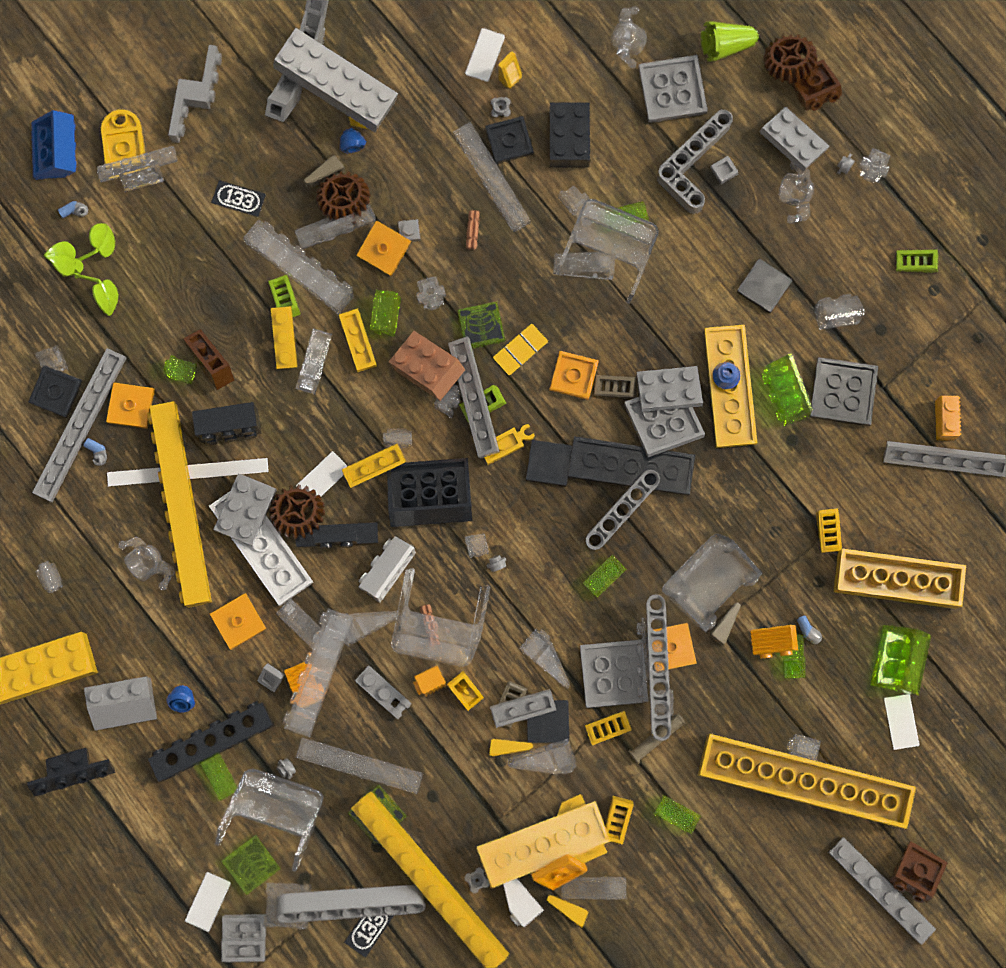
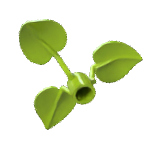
[43,223,118,316]

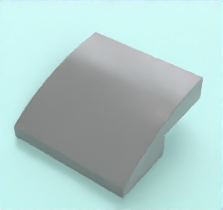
[222,914,266,962]

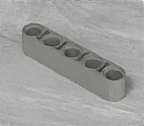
[586,470,660,550]

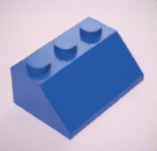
[32,110,77,179]

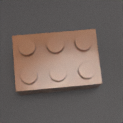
[389,331,465,401]

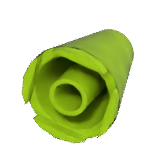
[701,21,758,62]

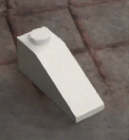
[504,878,543,927]

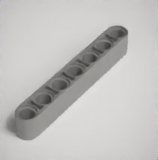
[646,595,671,741]
[276,885,425,923]

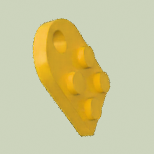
[101,110,147,171]

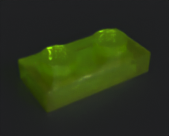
[583,555,627,598]
[200,753,239,801]
[654,795,701,834]

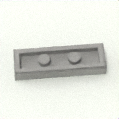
[490,689,556,728]

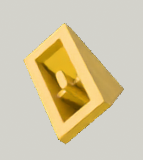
[447,671,484,711]

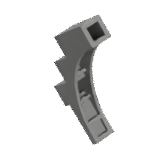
[265,0,329,122]

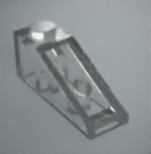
[553,252,616,280]
[295,328,332,394]
[276,598,338,660]
[334,611,402,647]
[519,629,570,689]
[508,739,576,774]
[561,876,626,899]

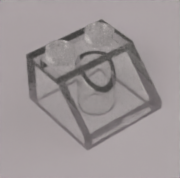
[815,294,866,330]

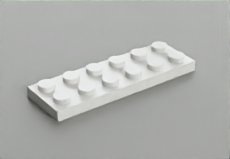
[209,492,314,606]

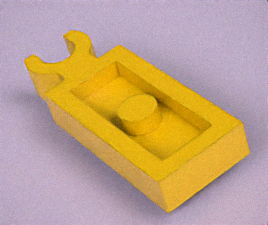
[484,424,535,465]

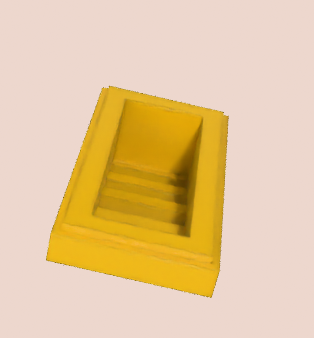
[498,52,522,89]
[816,508,842,553]
[585,711,632,745]
[489,739,533,756]
[605,796,633,845]
[547,895,588,927]

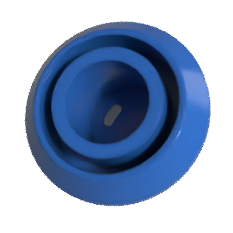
[340,128,366,153]
[713,362,741,389]
[166,685,195,712]

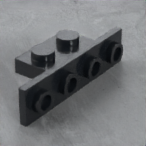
[296,522,378,549]
[27,748,115,796]

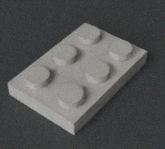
[760,107,829,172]
[636,366,703,412]
[213,473,277,546]

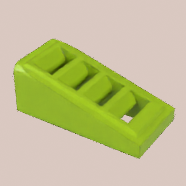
[896,250,938,272]
[268,275,301,317]
[459,385,506,423]

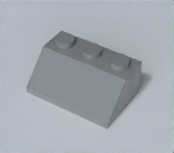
[84,677,157,731]

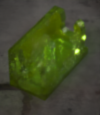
[370,290,401,336]

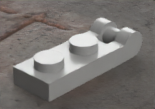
[355,665,412,719]

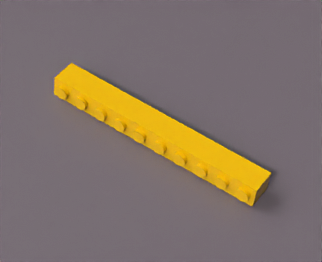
[148,401,212,608]
[351,791,509,968]

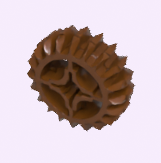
[763,34,817,84]
[316,171,370,223]
[269,484,325,539]

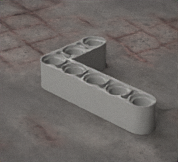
[657,110,733,214]

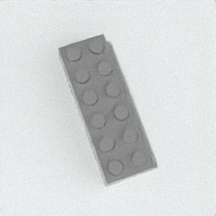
[273,28,398,133]

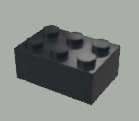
[549,102,590,168]
[192,402,262,445]

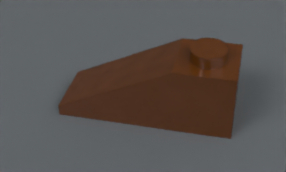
[183,329,235,390]

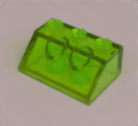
[762,353,813,426]
[871,625,931,696]

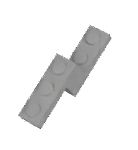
[168,45,222,143]

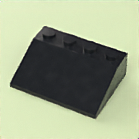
[387,458,472,527]

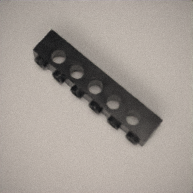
[148,701,275,782]

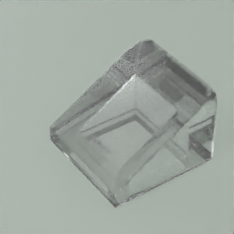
[465,533,489,558]

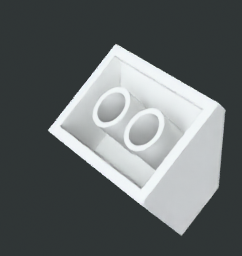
[359,536,416,603]

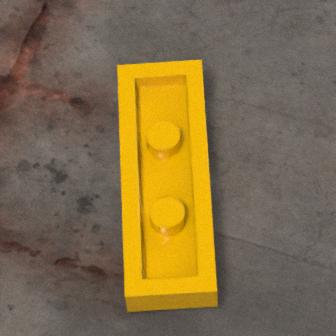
[271,306,298,369]
[339,309,377,372]
[342,443,406,488]

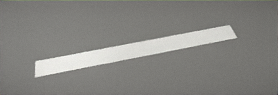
[107,458,268,486]

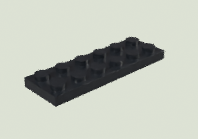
[568,436,695,496]

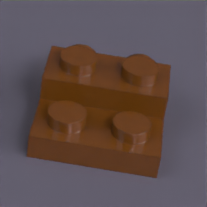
[791,59,842,111]
[889,841,948,903]

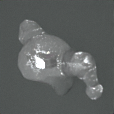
[611,6,646,68]
[779,162,815,224]
[118,537,174,590]

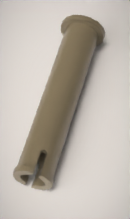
[628,713,686,764]

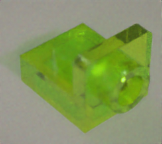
[164,355,197,384]

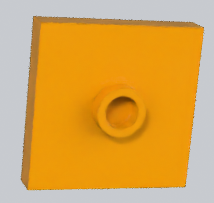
[357,220,412,276]
[550,351,599,400]
[106,382,155,429]
[210,593,267,650]
[652,623,696,672]
[532,854,588,890]

